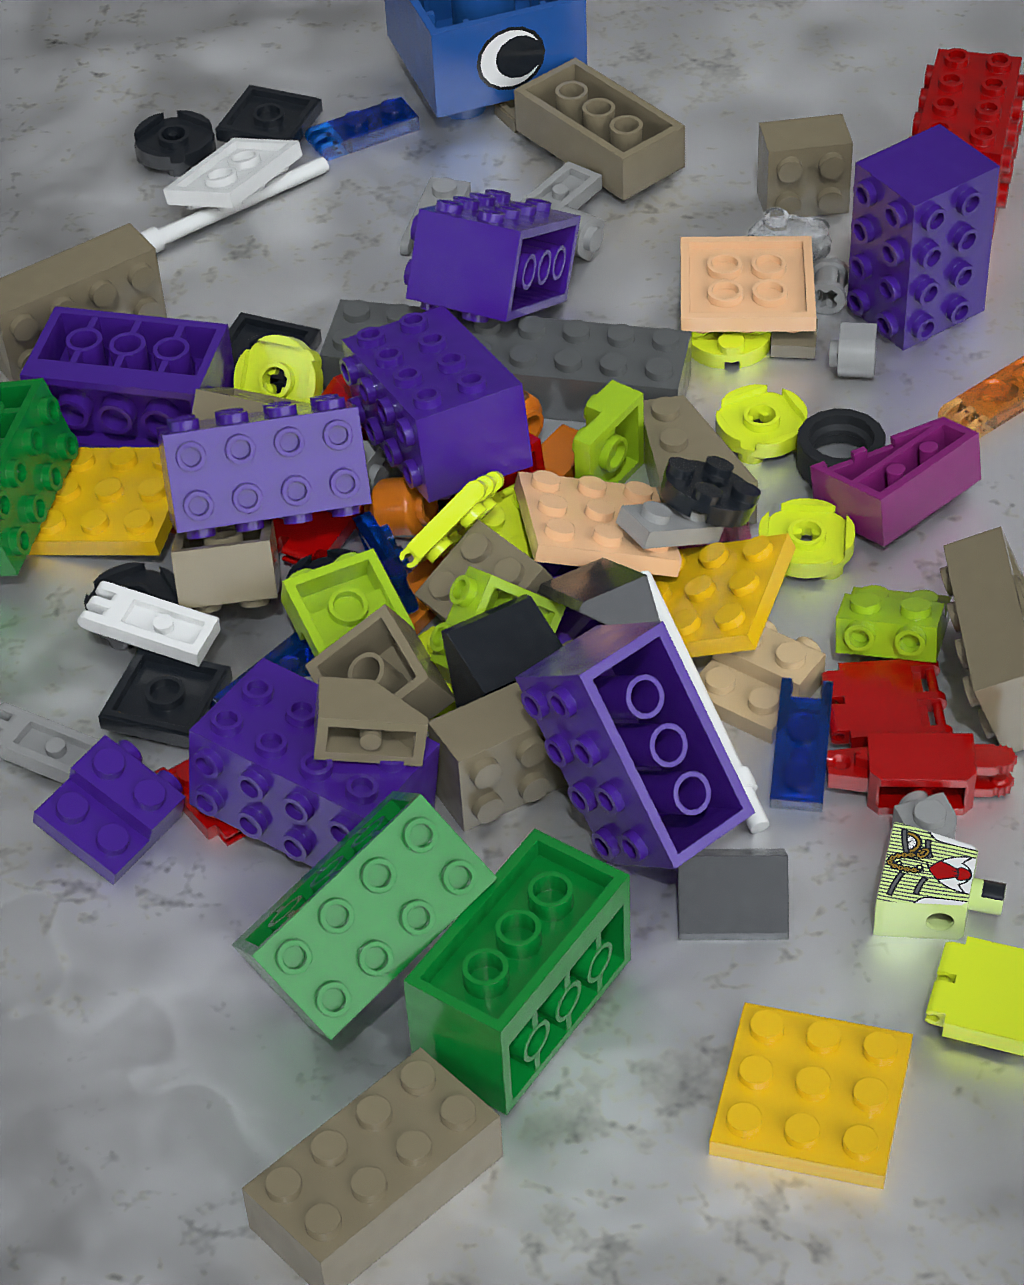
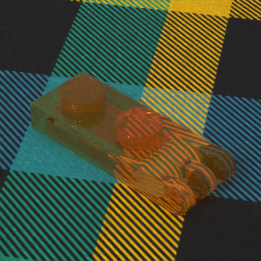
[938,356,1024,439]

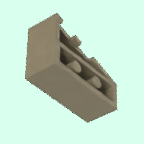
[644,395,758,528]

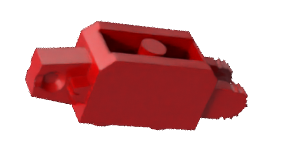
[826,732,1018,816]

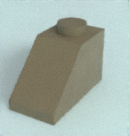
[314,676,428,766]

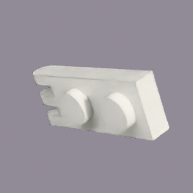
[77,581,221,667]

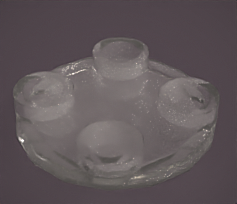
[748,207,832,264]

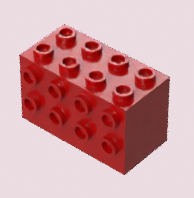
[909,48,1024,239]

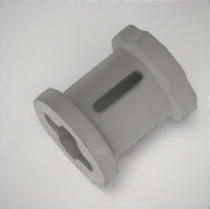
[813,257,849,315]

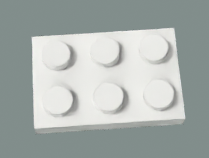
[163,138,303,212]

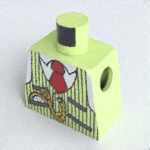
[873,822,1007,940]

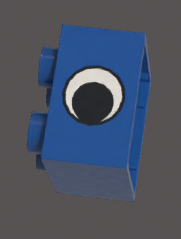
[384,0,588,120]

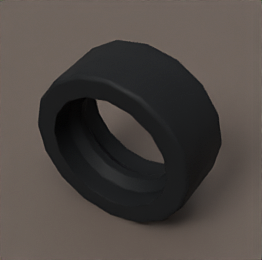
[796,408,886,485]

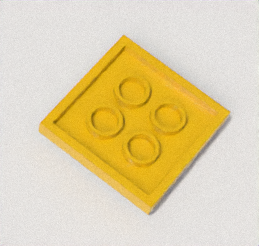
[29,447,173,556]
[652,533,796,658]
[709,1002,913,1189]

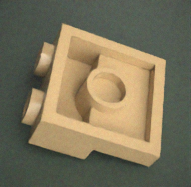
[699,619,826,744]

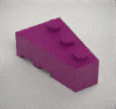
[810,417,981,547]

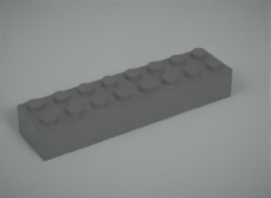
[320,299,692,422]

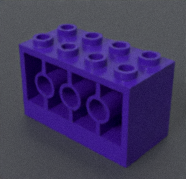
[20,306,235,448]

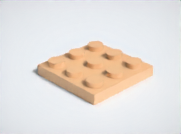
[680,236,817,333]
[514,470,682,577]

